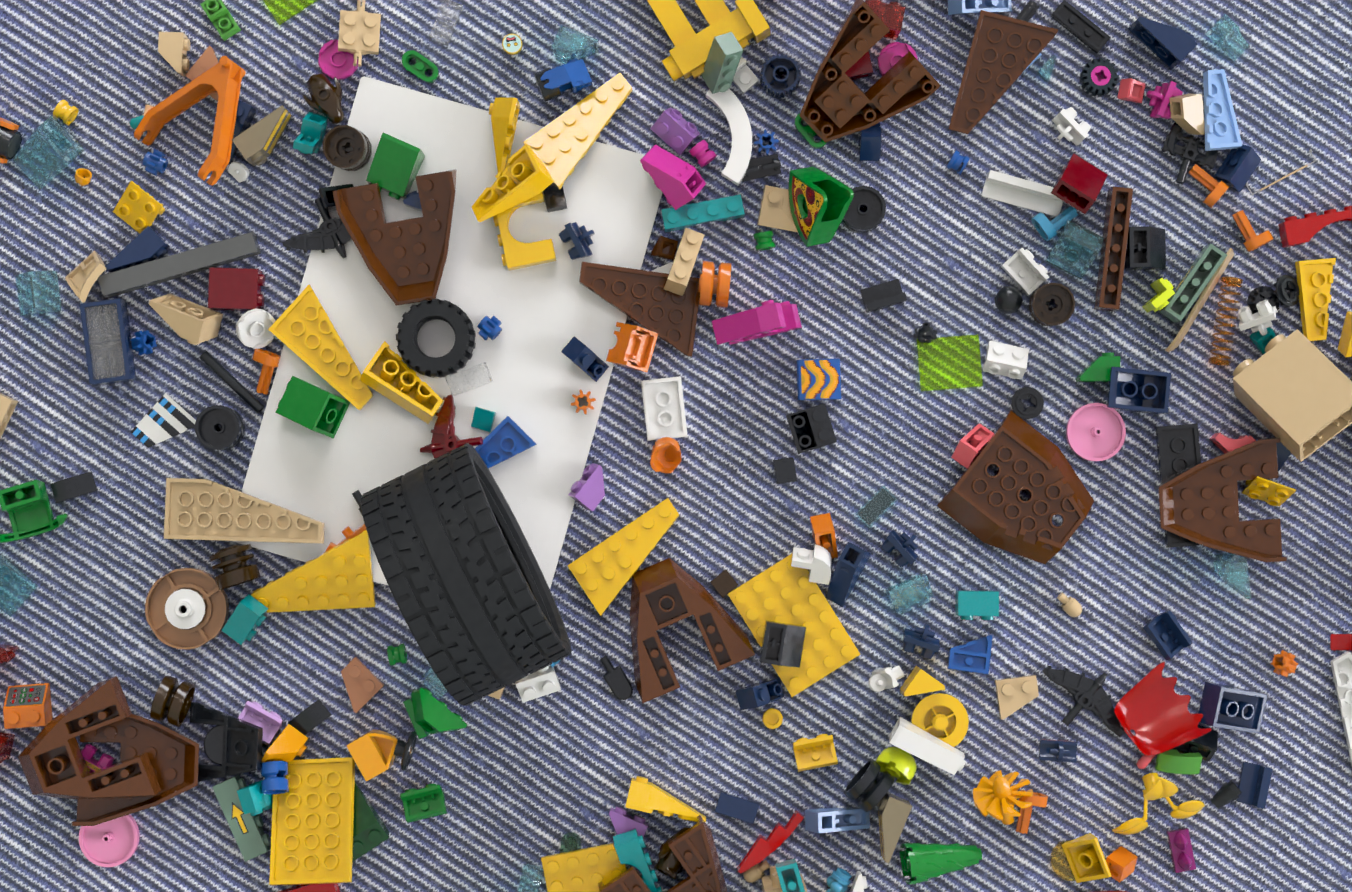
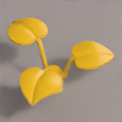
[1112,773,1205,835]

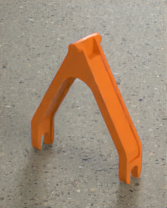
[134,56,246,185]

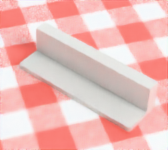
[982,170,1064,217]

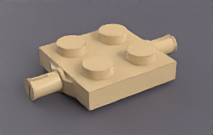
[338,0,381,67]

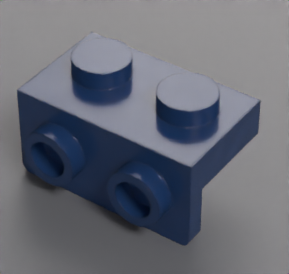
[1143,610,1192,660]

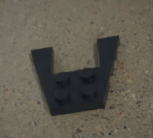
[190,702,263,782]

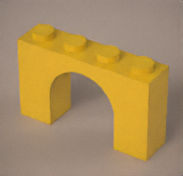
[493,192,556,271]

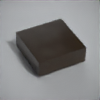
[710,569,738,598]

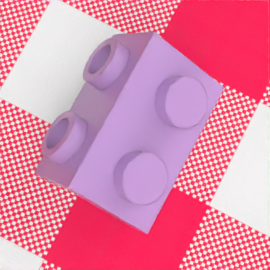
[238,701,283,746]

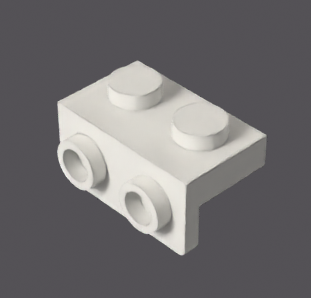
[1001,248,1049,296]
[983,341,1029,379]
[515,666,561,702]

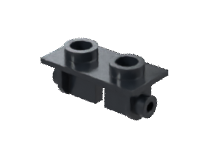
[742,154,781,182]

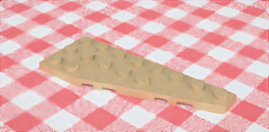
[164,478,325,544]

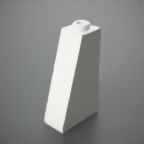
[889,717,966,775]

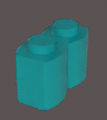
[237,780,273,816]

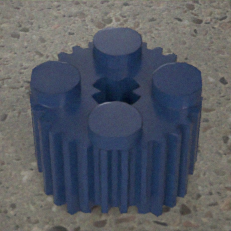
[760,54,801,99]

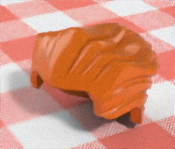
[650,437,682,473]

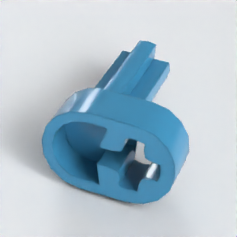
[1031,206,1078,241]

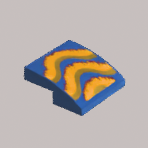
[797,359,841,400]

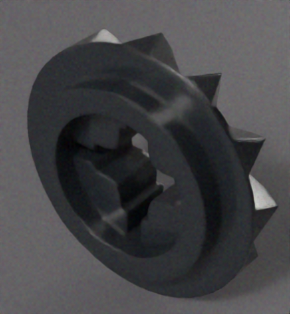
[1274,275,1299,307]
[1247,286,1280,314]
[1011,387,1044,419]

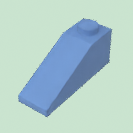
[948,0,1012,15]
[805,808,870,833]

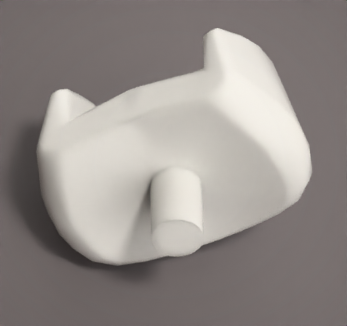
[228,162,250,183]

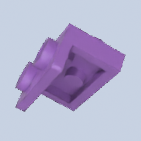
[650,107,700,155]

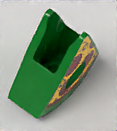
[788,167,854,247]

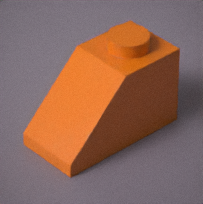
[810,513,838,559]

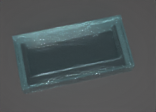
[855,485,898,528]

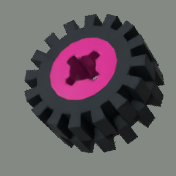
[1080,58,1119,97]

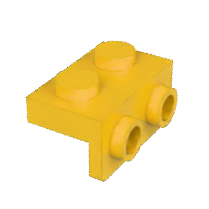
[793,734,838,772]

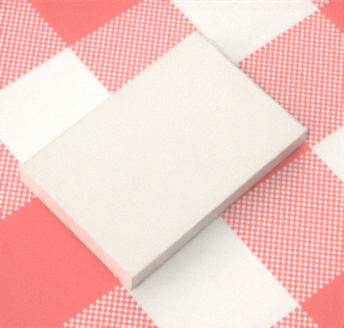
[641,376,688,441]

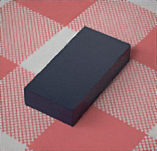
[715,791,760,824]

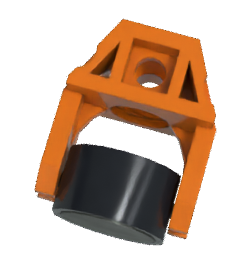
[0,117,22,164]

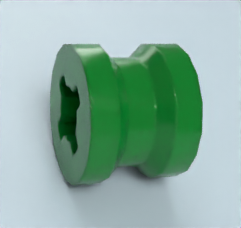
[753,231,775,251]
[387,643,407,666]

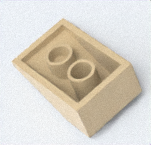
[149,293,223,345]

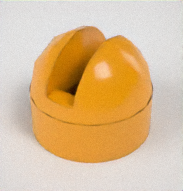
[74,168,92,186]

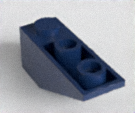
[825,542,871,607]

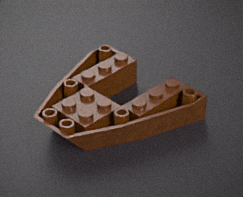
[799,0,941,143]
[630,558,755,703]
[18,676,161,799]

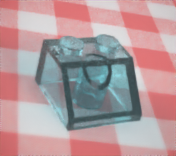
[551,25,600,64]
[1046,220,1104,279]
[1213,553,1251,599]
[885,573,933,614]

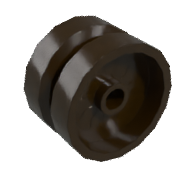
[150,675,195,727]

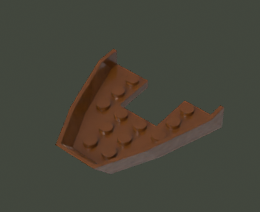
[333,169,457,306]
[1159,437,1287,562]
[72,714,199,826]
[598,815,728,892]

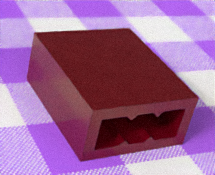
[1051,154,1108,214]
[208,267,265,311]

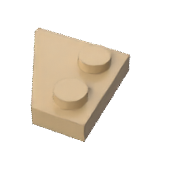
[995,675,1039,720]

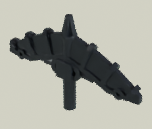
[282,197,351,259]
[1042,666,1124,737]

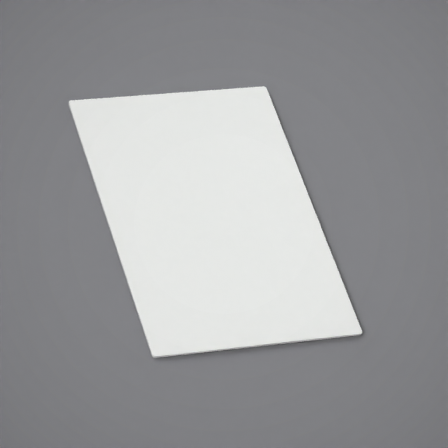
[232,76,663,589]

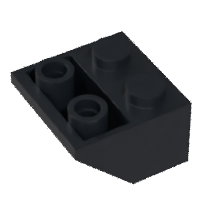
[1125,226,1166,270]
[786,403,837,454]
[759,620,806,667]

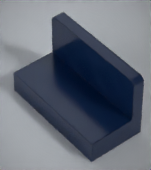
[1214,144,1261,192]
[1236,762,1273,809]

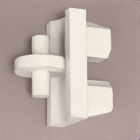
[1052,107,1091,146]
[1238,300,1278,335]
[869,665,904,692]

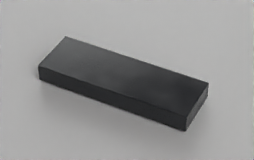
[1050,0,1110,54]

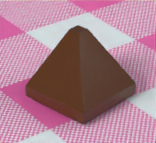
[651,236,678,261]

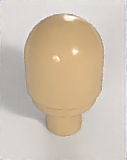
[1057,592,1082,617]
[743,860,770,883]

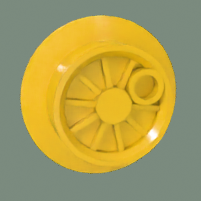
[911,693,969,747]

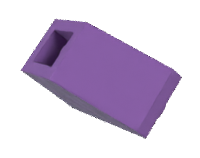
[569,463,605,512]
[609,806,648,837]

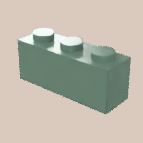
[701,32,743,94]

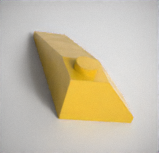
[625,776,706,822]

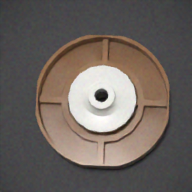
[145,568,229,650]

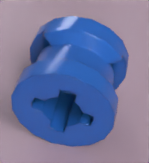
[946,150,970,175]

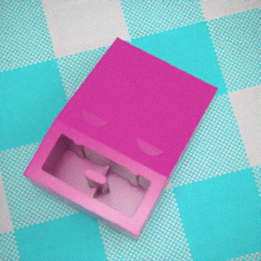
[640,144,706,210]

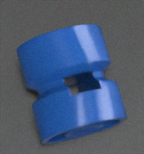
[261,761,289,795]

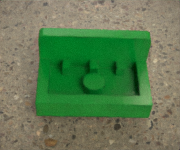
[400,784,447,823]

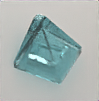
[1037,55,1056,82]

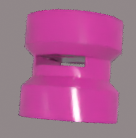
[689,139,717,168]

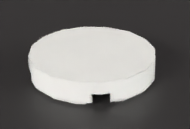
[236,309,276,349]

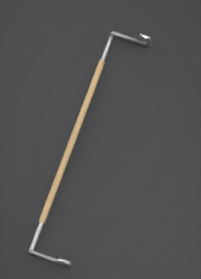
[1246,149,1316,195]

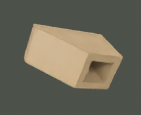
[158,32,190,77]
[1169,93,1205,135]

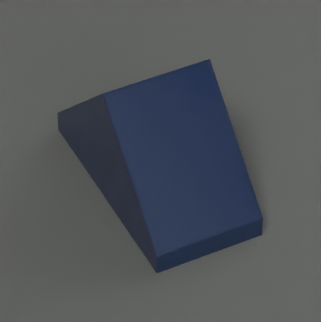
[859,123,882,161]

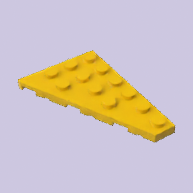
[251,530,376,613]

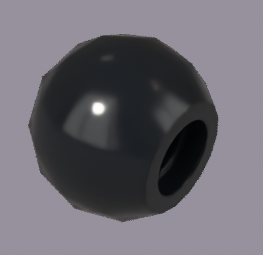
[994,286,1023,314]

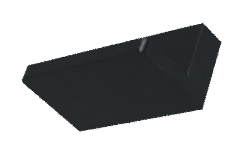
[860,279,907,313]
[1172,725,1218,762]

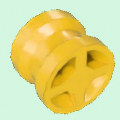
[53,100,79,125]

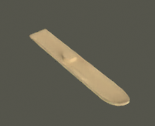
[1165,248,1234,352]

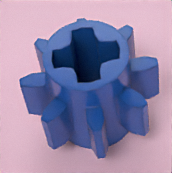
[754,129,779,156]
[142,149,168,176]
[477,316,502,340]
[130,330,157,356]

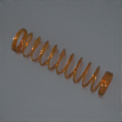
[1208,276,1243,366]

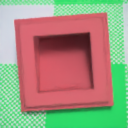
[1117,78,1145,103]

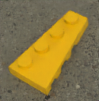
[1295,258,1336,341]

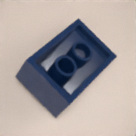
[1128,16,1198,70]
[1107,367,1171,415]
[1198,682,1268,734]

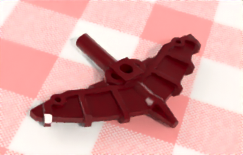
[420,394,483,459]

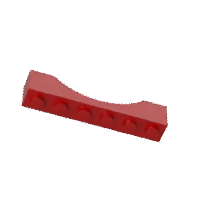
[1278,206,1352,248]

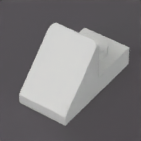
[733,57,759,94]

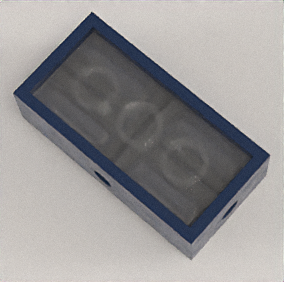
[79,298,136,386]

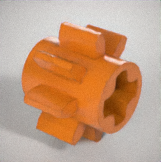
[571,390,596,415]
[1271,650,1298,677]

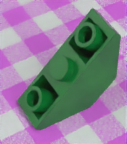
[411,687,467,734]

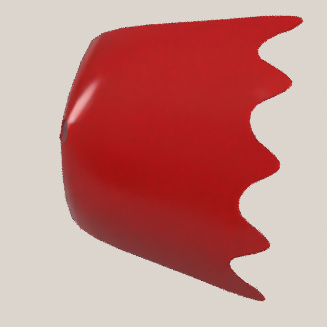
[1114,662,1212,756]

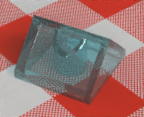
[16,271,62,316]

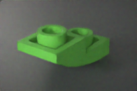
[200,0,241,41]
[1155,749,1202,774]

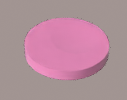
[1066,403,1126,461]
[79,814,140,867]

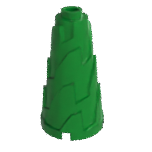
[900,843,982,885]

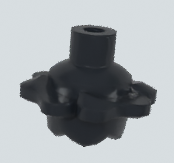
[914,322,938,343]

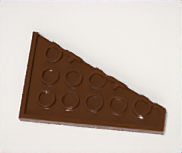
[948,10,1058,134]
[579,262,700,357]

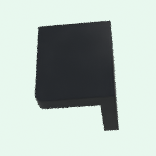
[773,457,797,484]

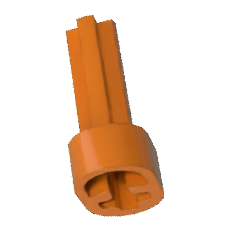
[1188,164,1229,208]
[1232,210,1274,252]
[252,348,281,395]
[1016,790,1048,834]

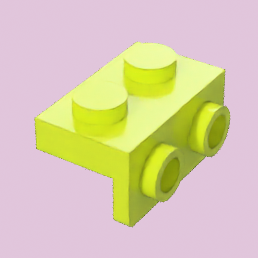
[1142,278,1175,312]

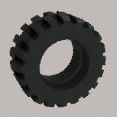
[396,299,476,378]

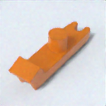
[325,523,366,552]

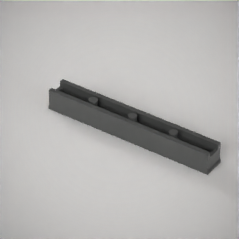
[97,232,261,298]

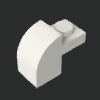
[791,544,832,585]

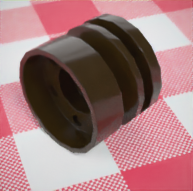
[323,125,372,171]
[1028,283,1075,327]
[209,544,261,590]

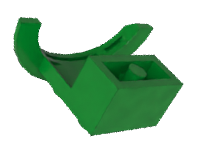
[0,479,68,543]

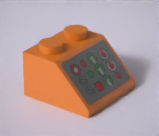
[3,683,52,729]

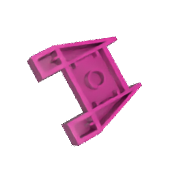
[712,300,802,345]

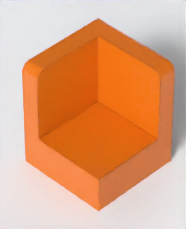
[1106,846,1138,883]

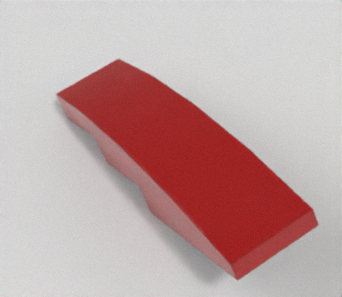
[737,810,804,874]

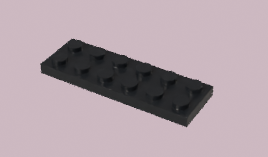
[1155,423,1201,548]

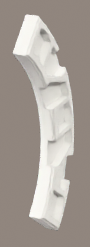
[706,89,752,186]

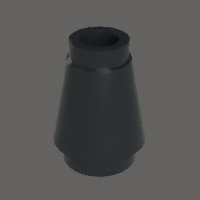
[1210,780,1242,809]

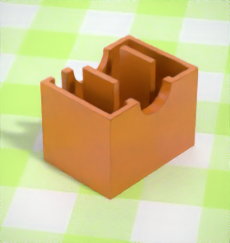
[606,322,658,372]

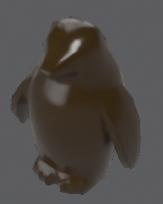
[303,74,344,124]
[653,827,689,879]

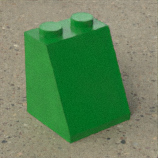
[366,133,425,201]
[275,376,350,439]

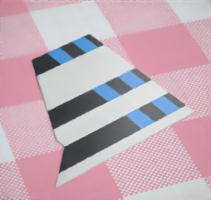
[131,393,196,448]

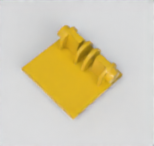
[113,181,165,234]
[1242,476,1296,507]

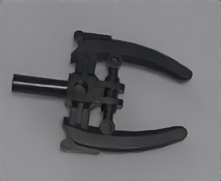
[1161,122,1218,184]

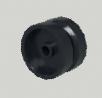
[842,186,886,234]
[195,405,245,450]
[844,759,895,812]

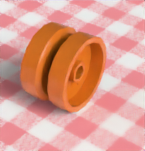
[698,261,731,308]

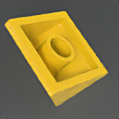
[900,666,945,696]
[1062,833,1112,883]

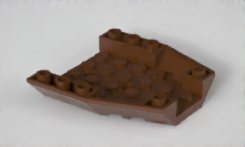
[937,410,1094,564]

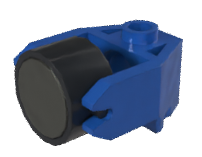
[534,58,592,102]

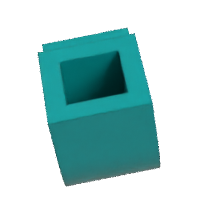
[293,112,328,154]

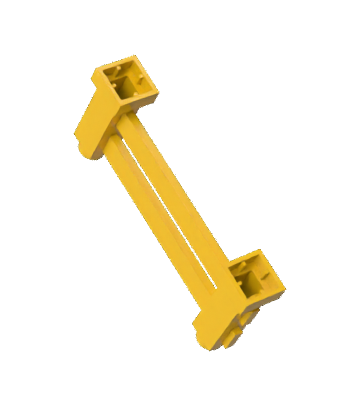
[647,0,771,81]

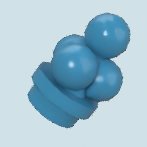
[826,868,852,892]

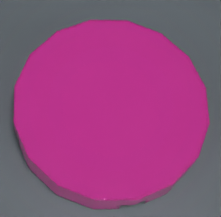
[318,39,358,80]
[878,42,918,76]

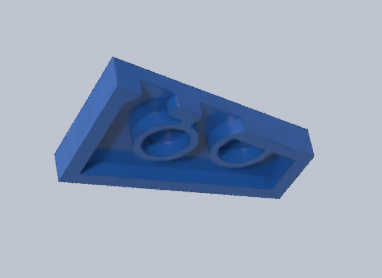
[475,416,537,469]

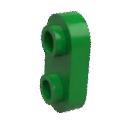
[402,50,439,83]
[794,113,827,149]

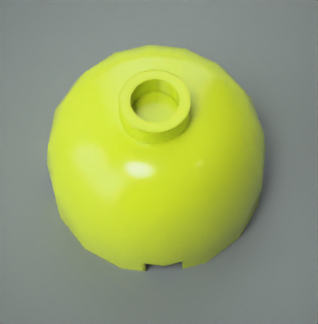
[876,746,917,785]

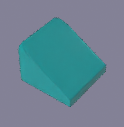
[1249,327,1276,355]
[471,407,496,432]

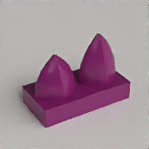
[1167,828,1196,873]

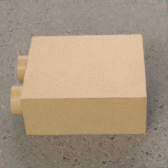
[1233,329,1352,462]

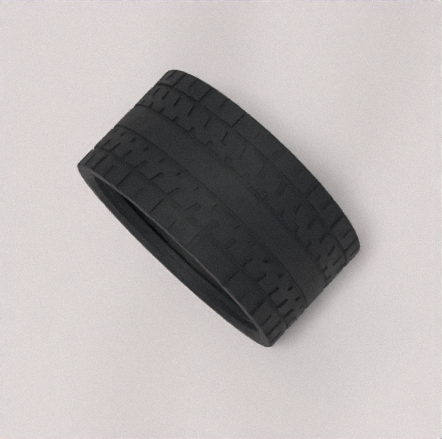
[361,443,572,706]

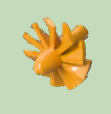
[973,770,1033,825]

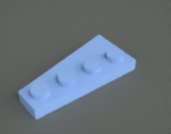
[1203,69,1242,151]

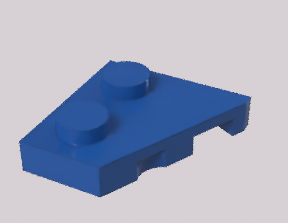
[947,635,993,675]

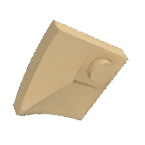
[757,185,798,232]
[65,250,106,303]

